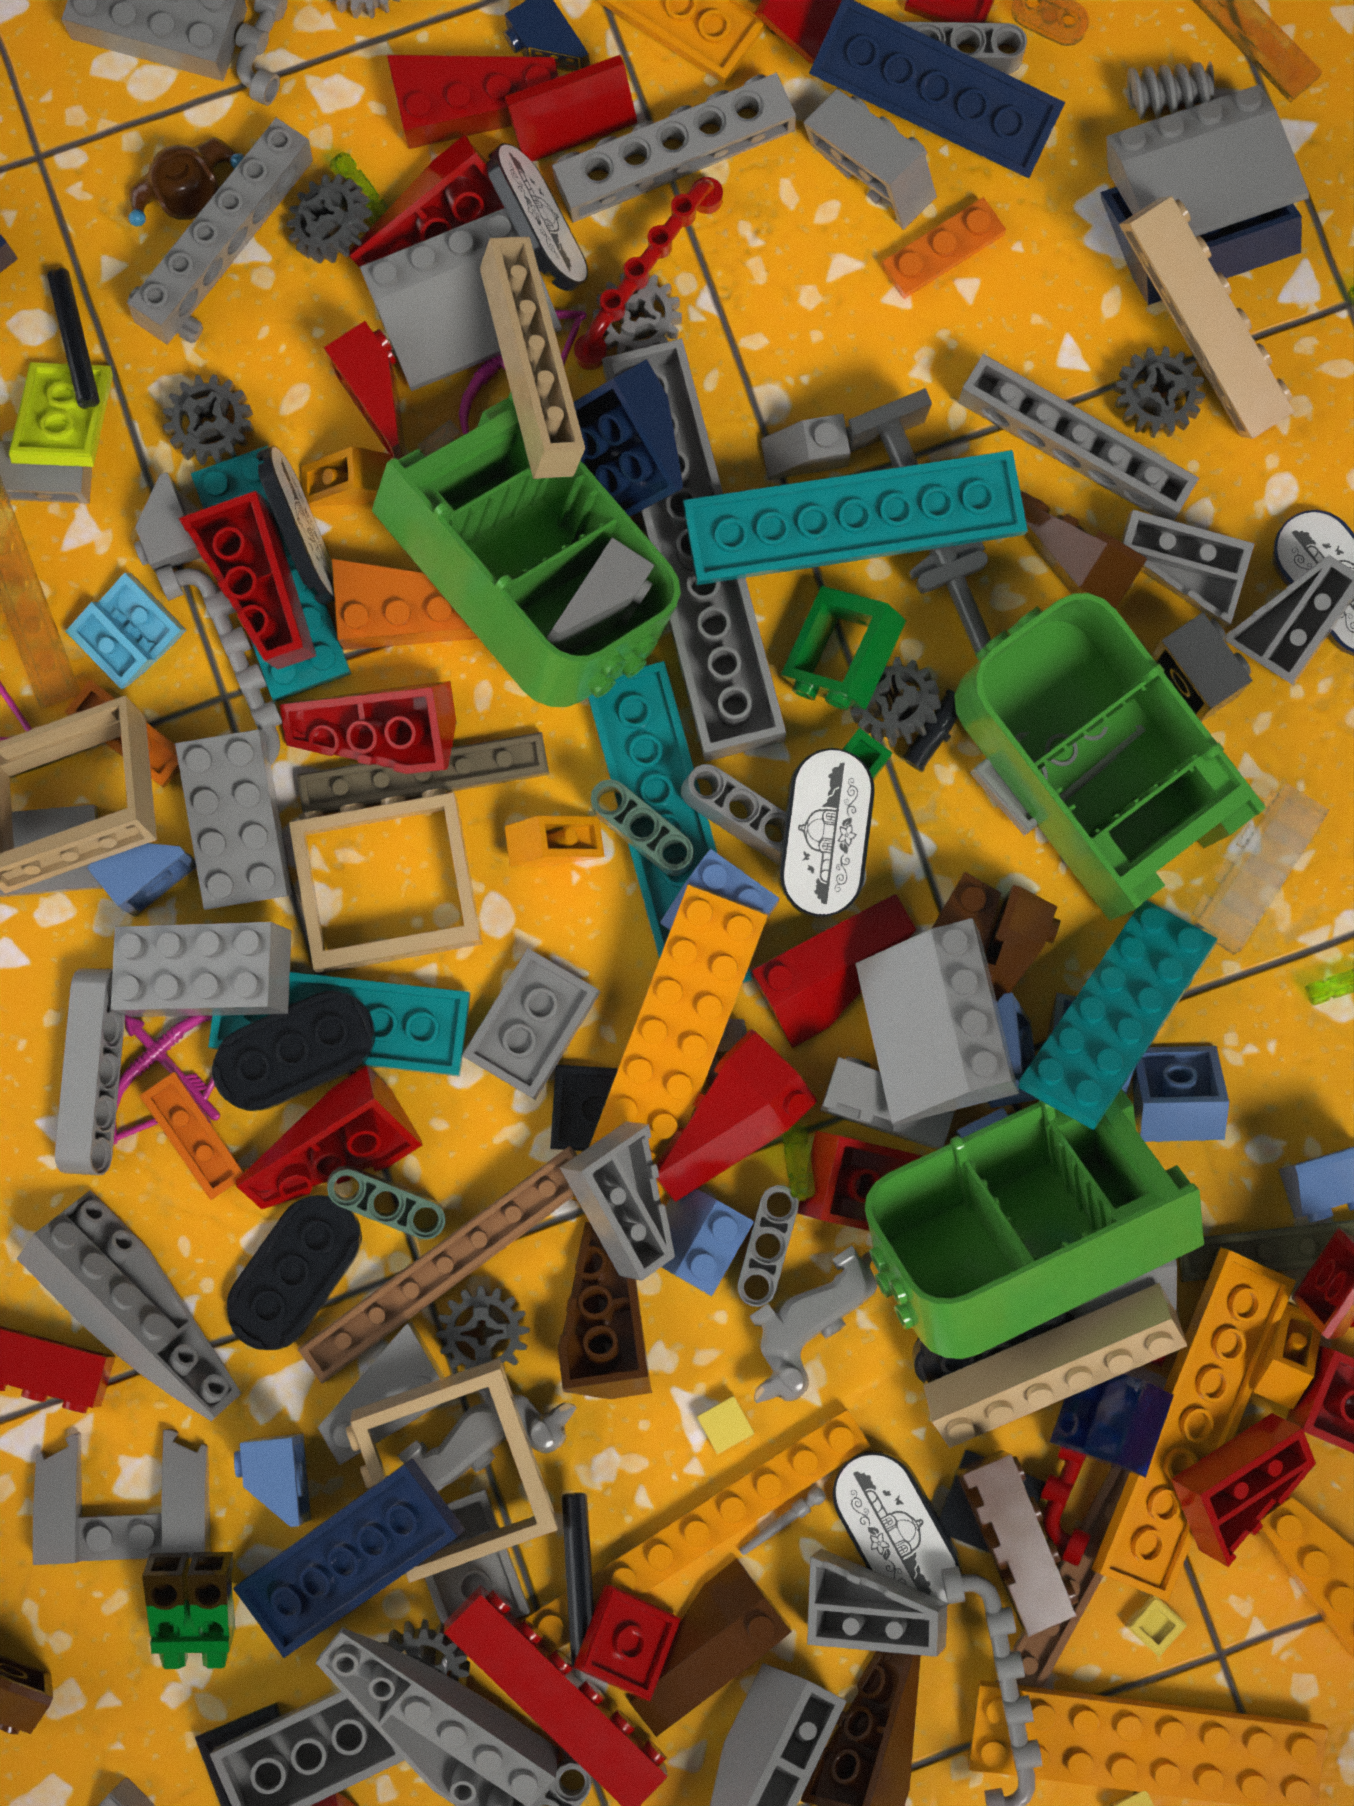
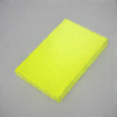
[9,362,113,467]

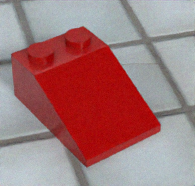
[323,321,406,460]
[797,1131,923,1231]
[1291,1228,1354,1339]
[1286,1345,1354,1454]

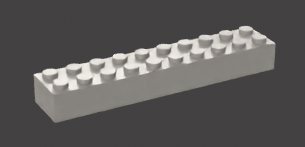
[602,338,786,762]

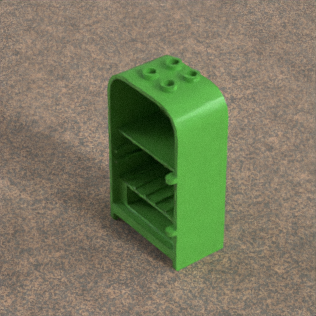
[372,392,681,707]
[955,593,1266,921]
[865,1089,1204,1359]

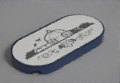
[1272,510,1354,656]

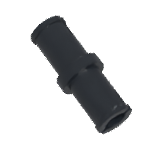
[901,689,959,772]

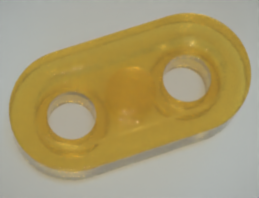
[1011,0,1089,46]

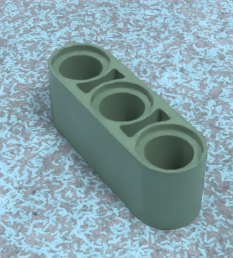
[591,779,694,876]
[327,1165,445,1240]

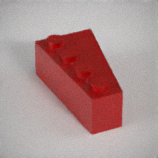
[387,55,559,149]
[178,491,317,669]

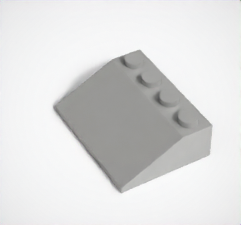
[1106,84,1309,237]
[360,208,562,391]
[855,918,1019,1126]

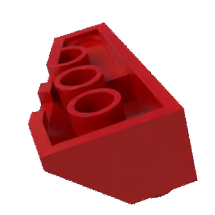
[349,134,504,268]
[280,681,457,774]
[751,894,917,1049]
[656,1029,818,1202]
[235,1065,423,1209]

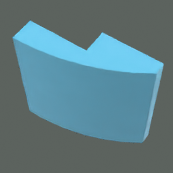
[65,572,187,689]

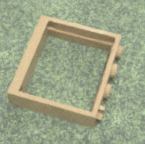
[0,695,157,894]
[289,788,483,974]
[346,1358,558,1583]

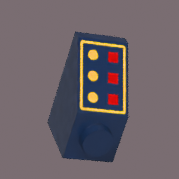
[503,0,590,72]

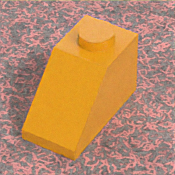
[301,446,391,507]
[505,815,605,867]
[1253,1303,1321,1409]

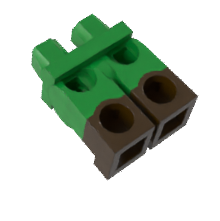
[142,1552,236,1669]

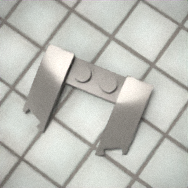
[33,1429,211,1565]

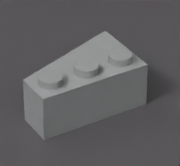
[803,89,937,230]
[1121,510,1254,628]
[1225,555,1354,686]
[820,1056,955,1150]
[560,1121,675,1281]
[318,1322,445,1465]
[807,1548,947,1657]

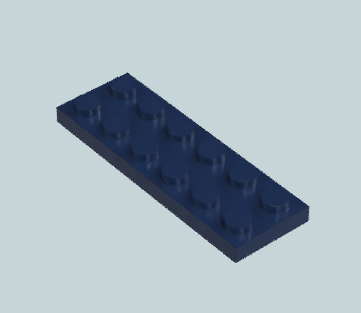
[809,0,1065,178]
[233,1458,465,1658]

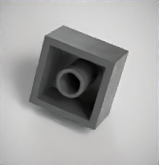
[1151,612,1253,722]

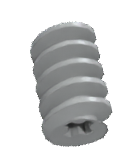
[1127,61,1214,120]

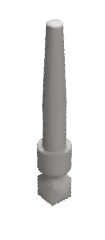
[739,1487,826,1556]

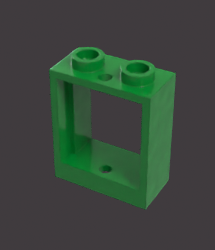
[780,585,906,710]

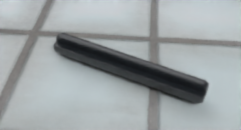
[47,267,100,409]
[562,1492,594,1666]

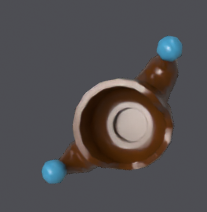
[128,137,245,227]

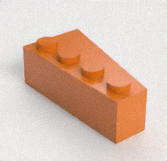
[332,559,479,650]

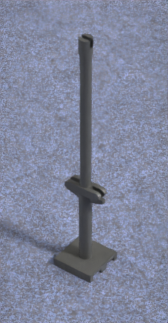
[846,388,1065,863]

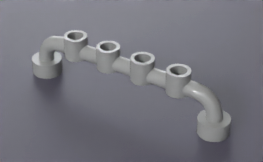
[235,0,287,106]
[155,564,283,765]
[941,1566,1043,1806]

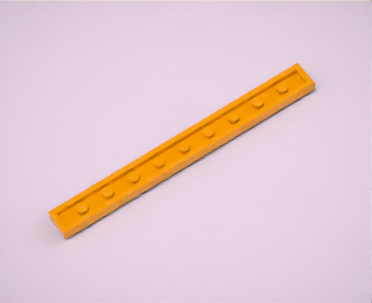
[519,1409,871,1653]

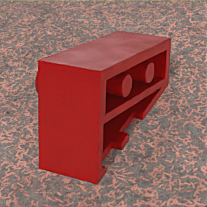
[1171,1413,1316,1567]

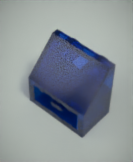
[1049,1374,1174,1478]

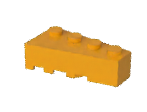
[1258,1496,1354,1659]

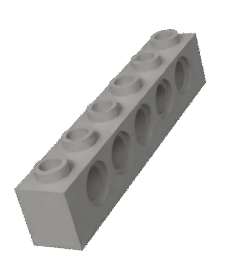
[552,72,796,223]
[128,117,313,345]
[958,354,1199,521]

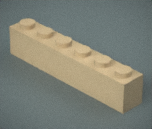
[1119,196,1294,439]
[480,237,585,479]
[924,1283,1187,1448]

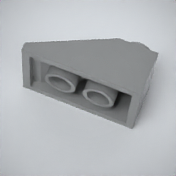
[546,538,655,654]

